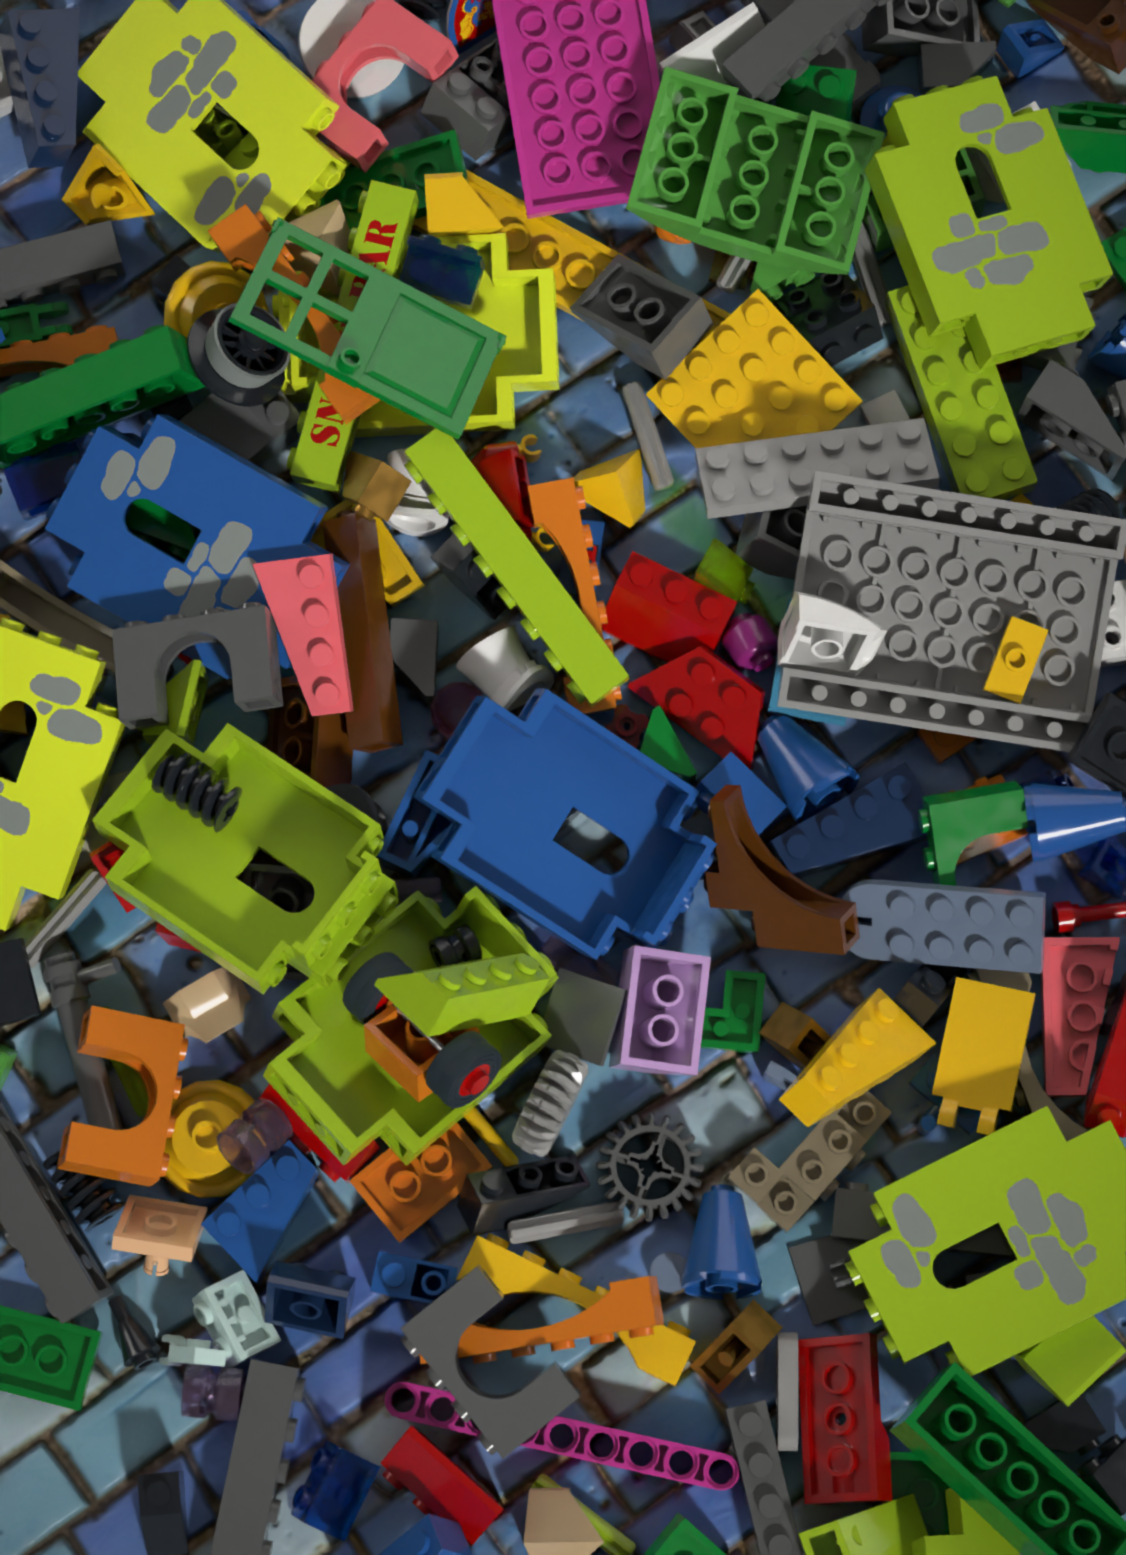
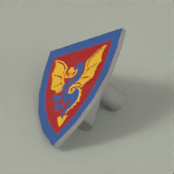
[446,0,497,55]

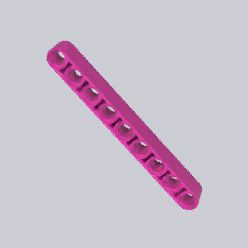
[385,1382,739,1490]

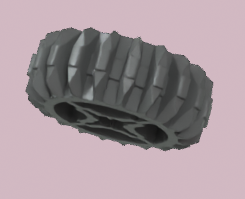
[596,1112,704,1222]

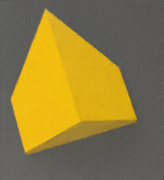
[61,143,156,225]
[424,172,504,237]
[574,448,645,528]

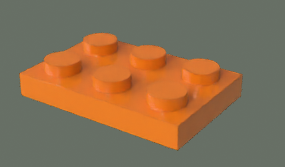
[349,1123,493,1244]

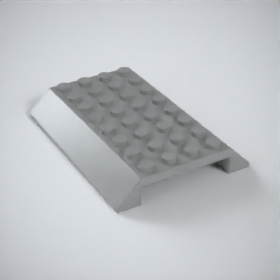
[777,471,1126,752]

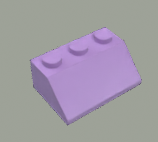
[609,945,711,1076]

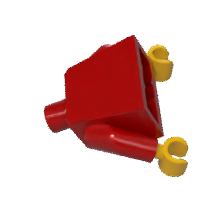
[449,434,555,552]

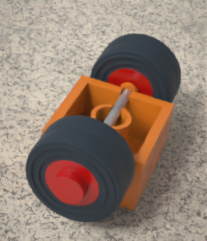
[343,952,502,1108]

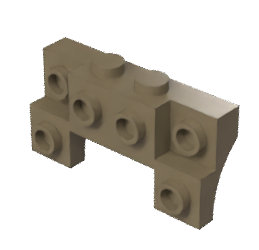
[728,1091,892,1233]

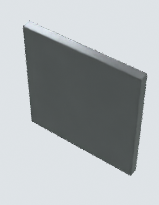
[543,968,627,1066]
[788,1235,869,1325]

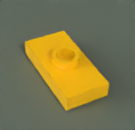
[982,616,1049,704]

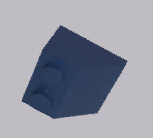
[264,1261,356,1339]

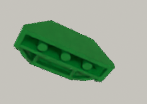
[1049,101,1126,173]

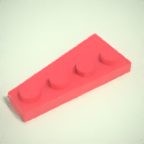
[252,553,354,716]
[1040,937,1120,1097]

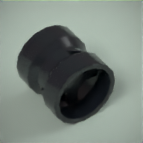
[428,924,482,967]

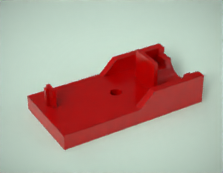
[798,1333,892,1506]

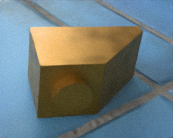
[342,451,412,521]
[759,1002,831,1071]
[690,1299,783,1394]

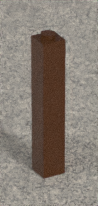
[322,510,403,753]

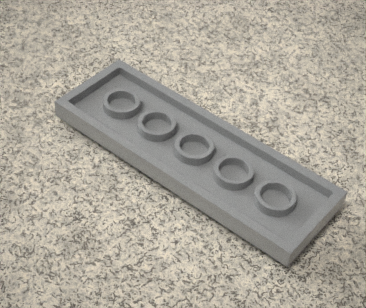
[695,418,939,519]

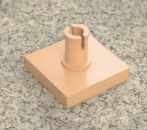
[112,1195,208,1276]

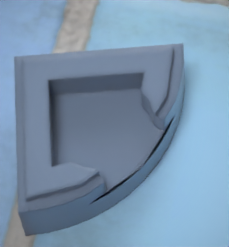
[762,1061,798,1091]

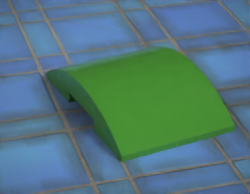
[626,66,885,275]

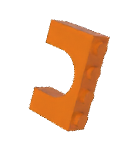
[57,1005,188,1187]

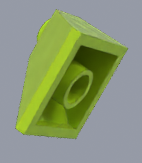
[138,659,209,747]

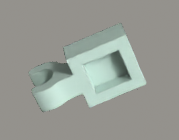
[159,1334,227,1367]

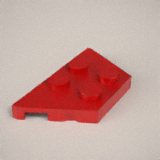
[628,645,765,771]

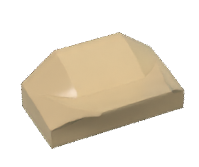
[163,967,252,1043]

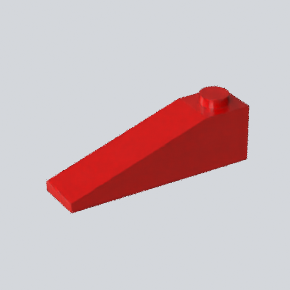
[1084,991,1126,1138]

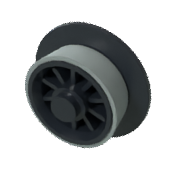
[187,303,291,407]

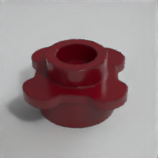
[604,704,649,748]

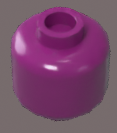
[722,613,778,672]

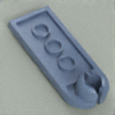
[842,879,1046,974]

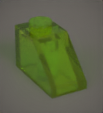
[694,538,756,607]

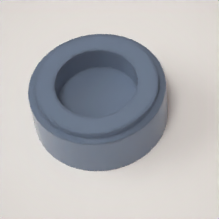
[650,1252,686,1293]

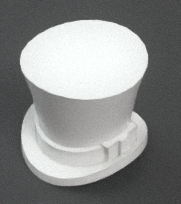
[384,448,449,537]
[456,626,554,711]

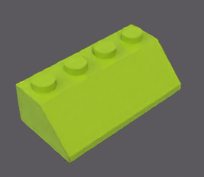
[374,953,550,1037]

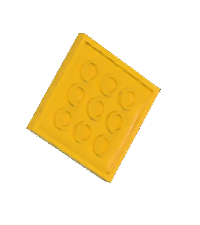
[645,289,863,449]

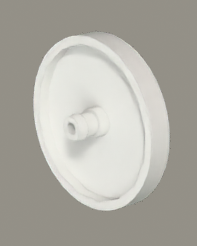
[298,0,404,99]

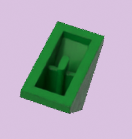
[640,706,697,784]

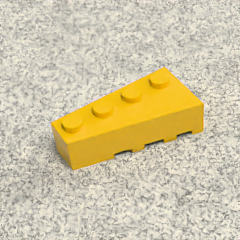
[779,988,936,1127]

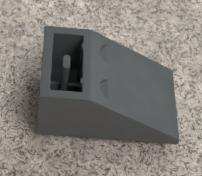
[420,37,513,161]

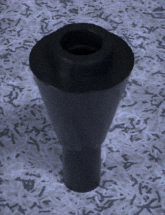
[108,1295,161,1370]

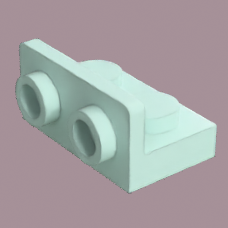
[192,1270,281,1370]

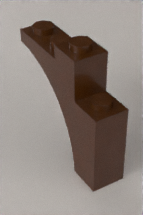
[703,784,860,955]

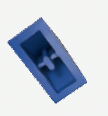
[996,19,1065,80]

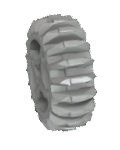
[512,1050,588,1157]

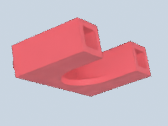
[312,0,459,173]

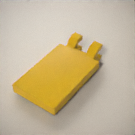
[932,977,1036,1135]

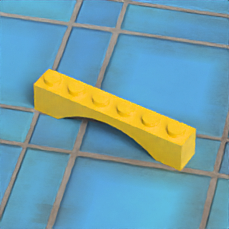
[456,1233,696,1386]

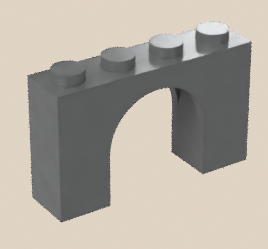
[112,602,283,730]
[400,1264,581,1459]

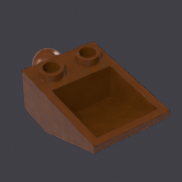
[1027,0,1126,74]

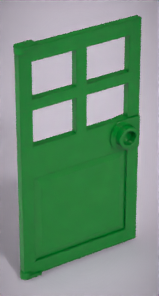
[228,217,507,440]

